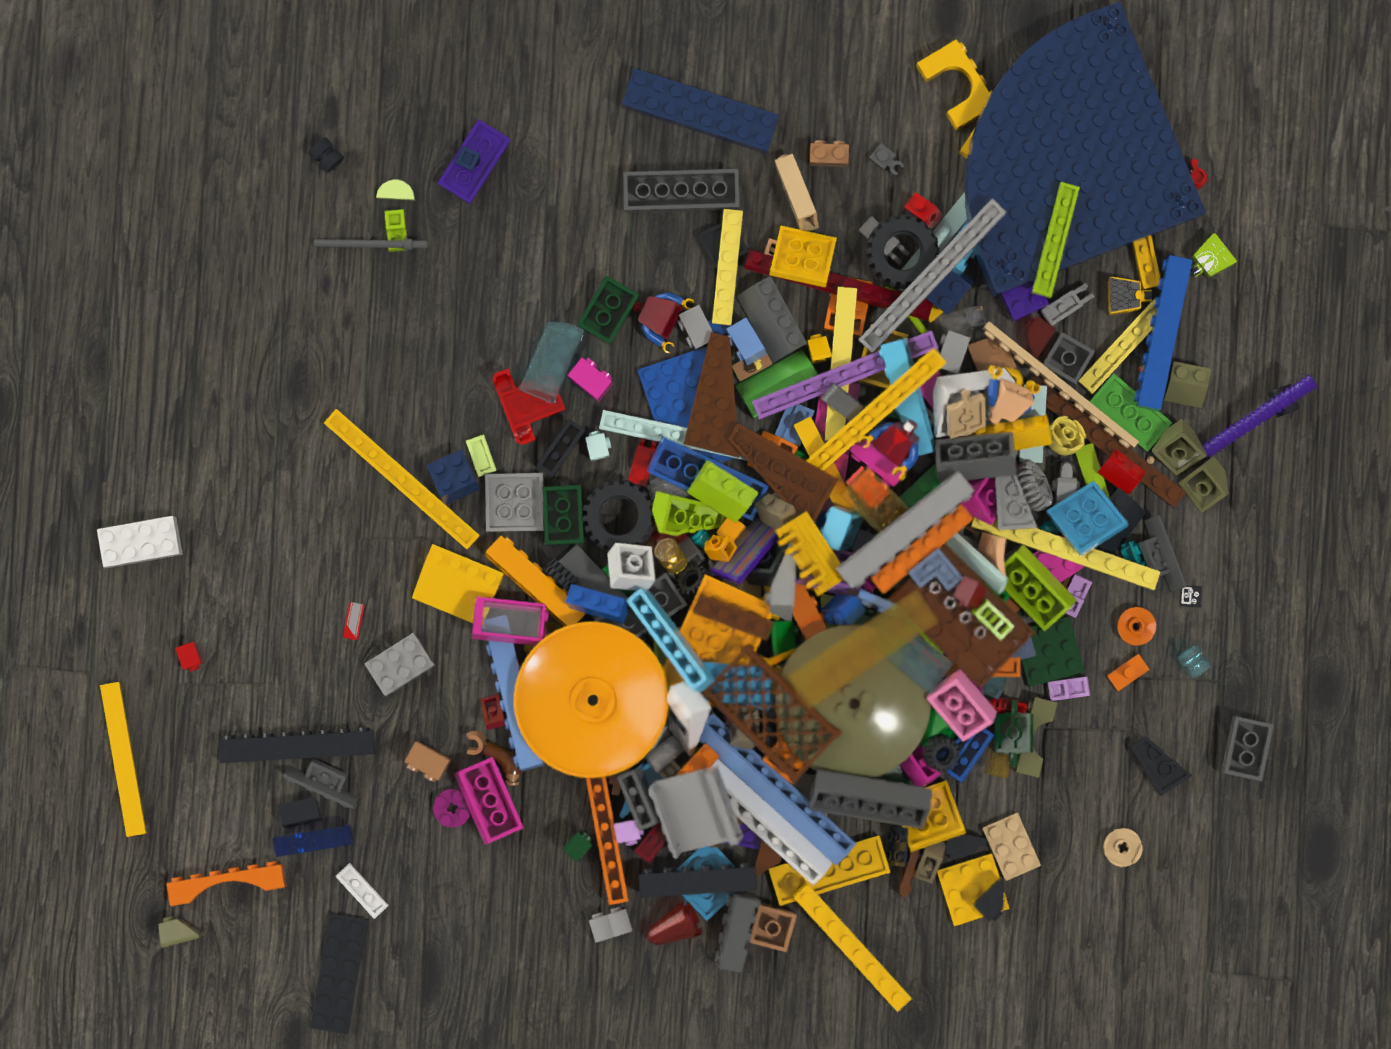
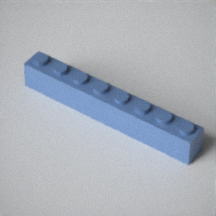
[482,615,544,771]

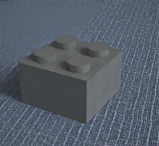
[1043,332,1095,386]

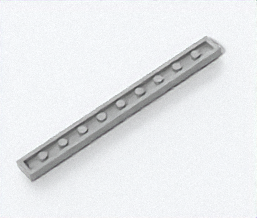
[858,199,1007,353]

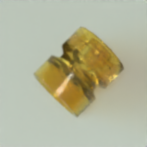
[654,539,688,574]

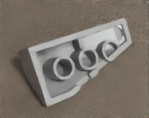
[766,542,797,621]

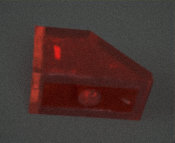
[1025,316,1056,359]

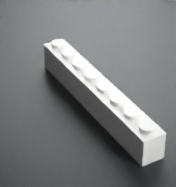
[711,759,833,885]

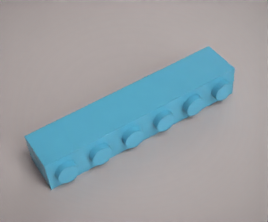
[880,338,936,456]
[626,588,716,692]

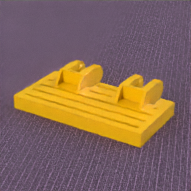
[775,511,844,596]

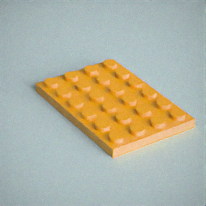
[663,574,773,708]

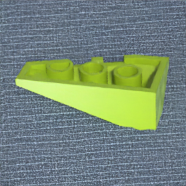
[652,491,727,536]

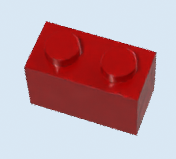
[1098,449,1146,495]

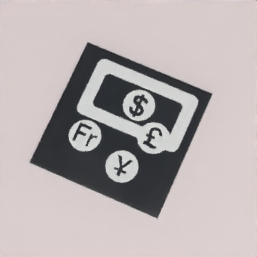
[1180,586,1202,608]

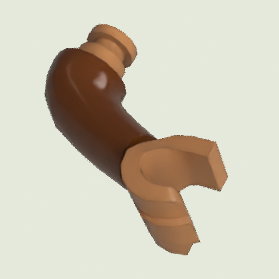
[466,730,523,786]

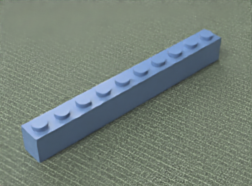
[699,713,856,865]

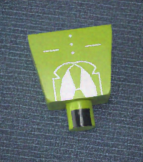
[1190,233,1237,278]

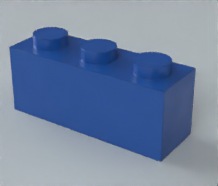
[565,584,630,624]

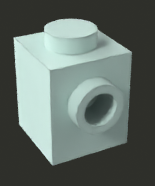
[585,431,611,461]

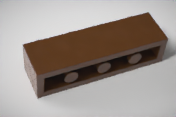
[693,595,775,640]

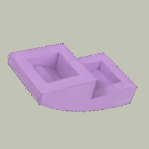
[1066,573,1092,618]
[1048,676,1090,701]

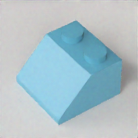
[820,506,865,551]

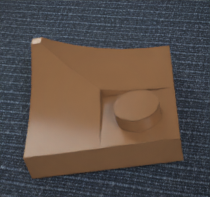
[967,338,1017,372]

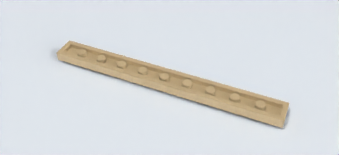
[982,321,1139,449]

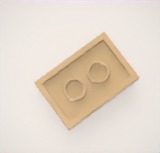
[982,812,1041,881]

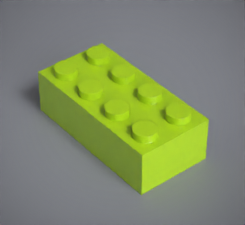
[1004,544,1077,631]

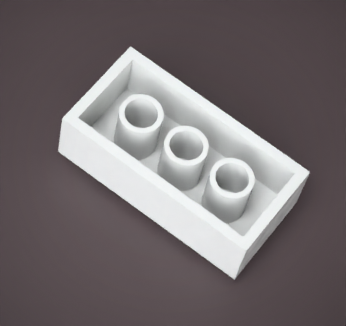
[97,516,183,568]

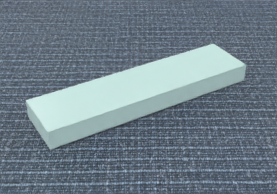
[946,533,1008,594]

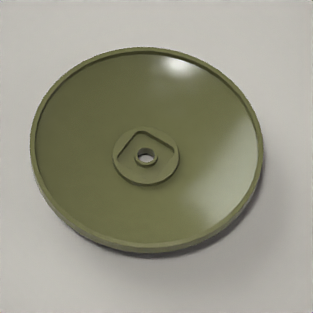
[775,625,931,778]

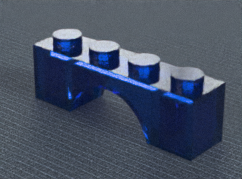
[273,825,354,857]

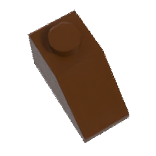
[755,840,784,876]

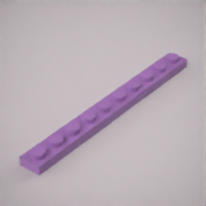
[752,330,938,419]

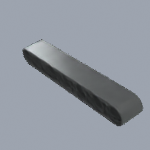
[821,383,934,475]

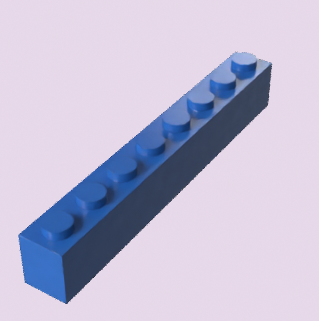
[1134,255,1192,411]

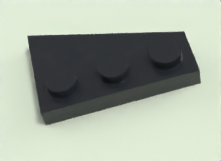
[1129,737,1193,796]

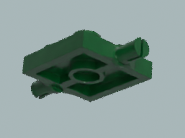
[995,700,1033,766]

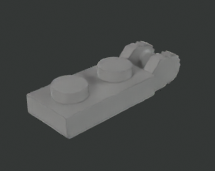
[859,216,910,265]
[1040,283,1095,327]

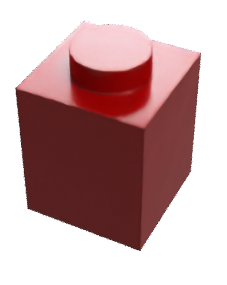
[175,642,204,672]

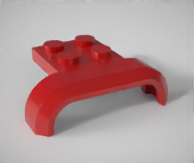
[492,368,566,445]

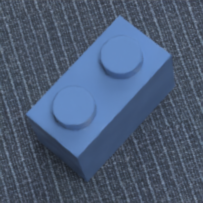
[727,318,767,366]

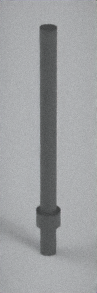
[314,239,428,250]

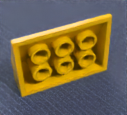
[412,544,505,626]

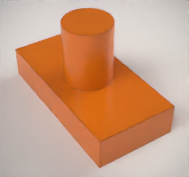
[1107,654,1150,692]

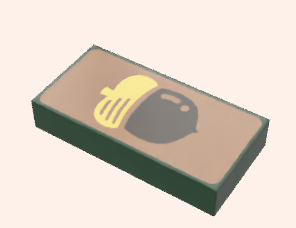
[732,349,773,383]

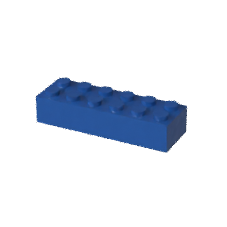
[647,436,769,521]

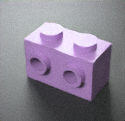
[614,819,644,845]

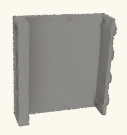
[649,766,743,859]

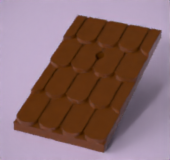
[889,544,1035,688]

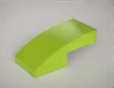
[385,209,407,252]

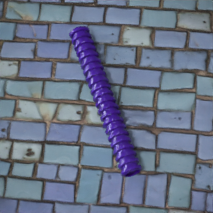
[1201,374,1317,459]

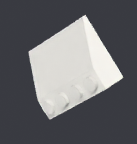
[933,368,1015,437]

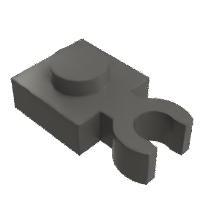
[869,143,904,176]

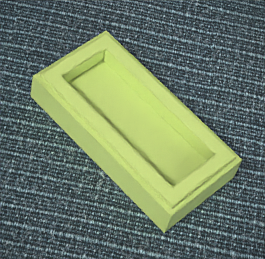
[466,435,497,477]

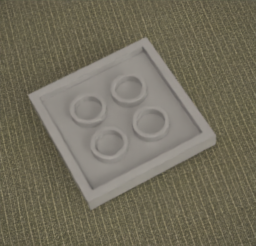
[485,473,544,532]

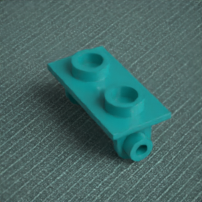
[1120,540,1147,567]

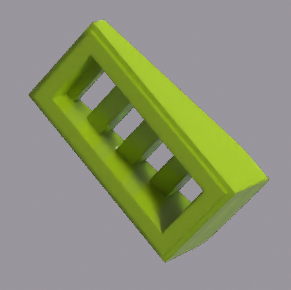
[971,598,1015,640]

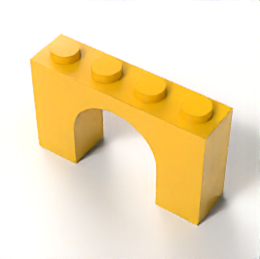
[916,39,992,130]

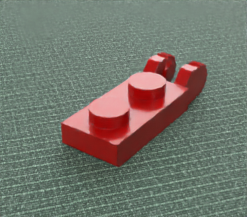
[628,438,657,487]

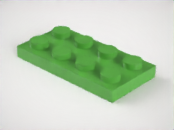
[1089,373,1172,452]

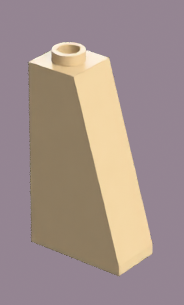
[775,154,819,231]

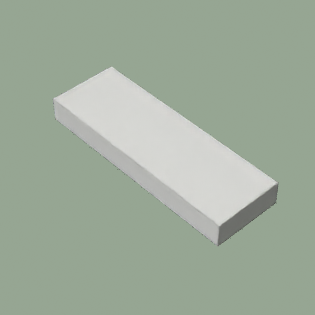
[336,863,389,919]

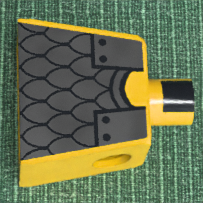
[1108,277,1152,315]

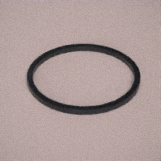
[1045,459,1082,493]

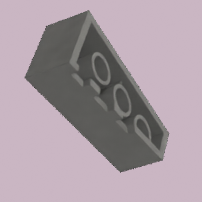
[715,892,760,973]

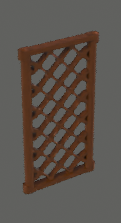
[701,643,842,784]

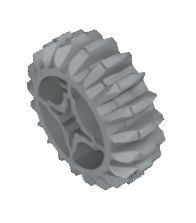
[1016,460,1054,512]

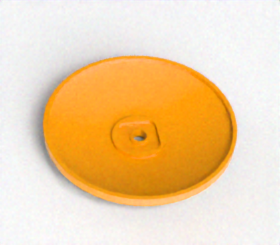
[514,622,669,778]

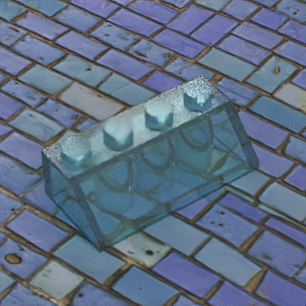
[519,322,584,404]

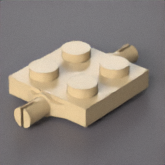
[946,389,986,439]

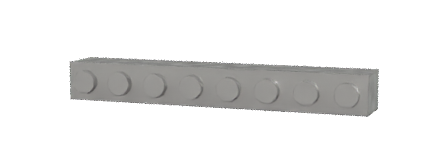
[836,471,974,588]

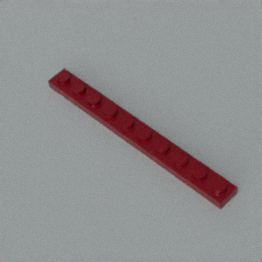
[744,250,933,321]

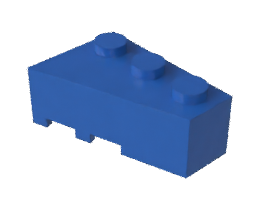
[936,728,995,784]

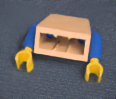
[987,365,1041,424]

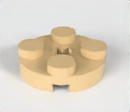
[1103,828,1143,867]

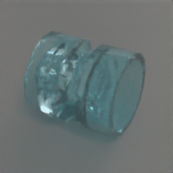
[1176,643,1212,679]

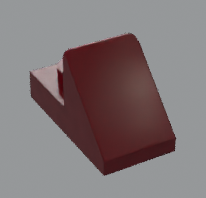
[480,694,505,730]

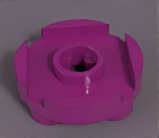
[433,789,471,828]

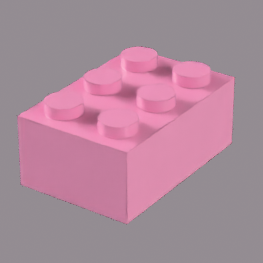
[927,669,997,741]

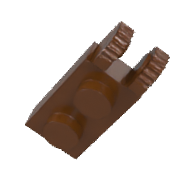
[897,848,922,897]

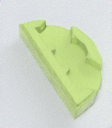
[376,180,415,200]

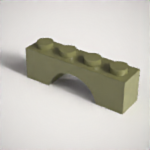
[1012,697,1057,778]

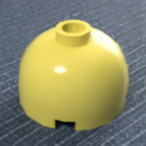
[1048,416,1086,456]

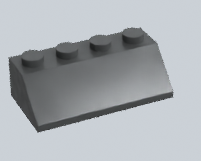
[737,276,807,363]

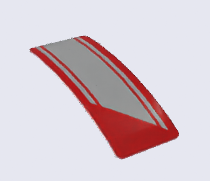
[343,602,364,640]

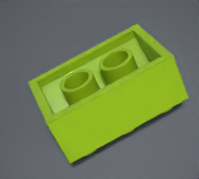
[687,460,758,523]

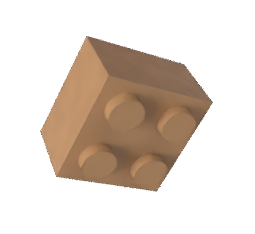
[404,741,452,782]
[749,902,797,952]

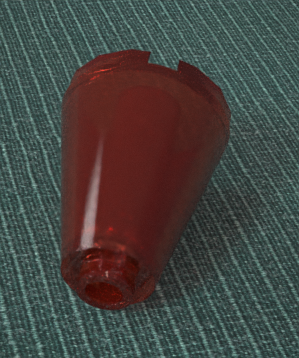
[646,900,702,946]

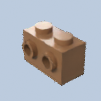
[809,140,849,167]

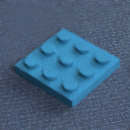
[1047,481,1128,557]
[676,846,735,921]

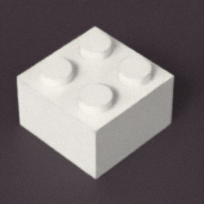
[607,543,655,591]

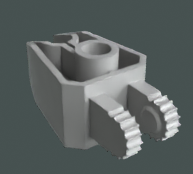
[1051,461,1080,505]

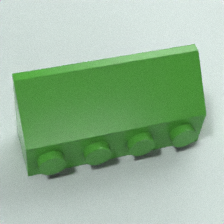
[735,349,818,420]

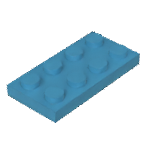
[700,662,772,706]

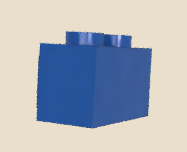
[821,595,866,625]

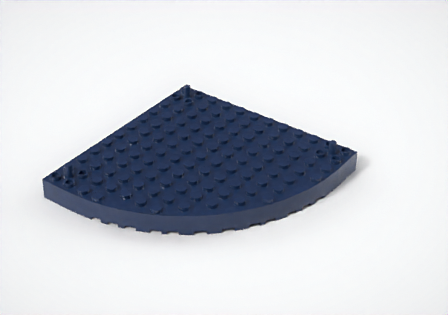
[964,1,1206,297]

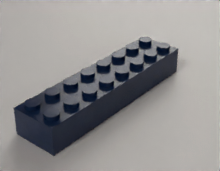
[622,68,779,155]

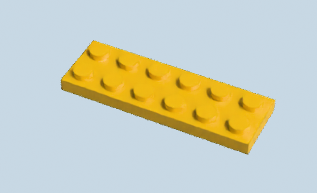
[769,835,890,906]

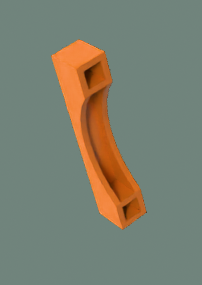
[869,504,973,593]
[166,861,287,906]

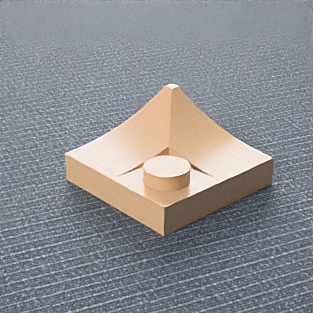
[978,532,1006,577]

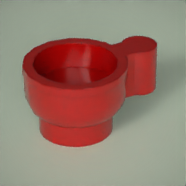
[1189,159,1207,189]

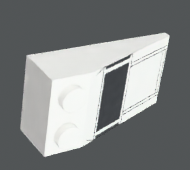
[667,681,711,757]

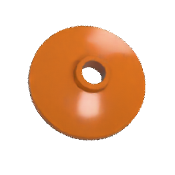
[1117,607,1156,646]

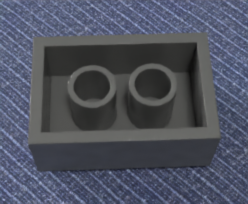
[1221,716,1274,781]

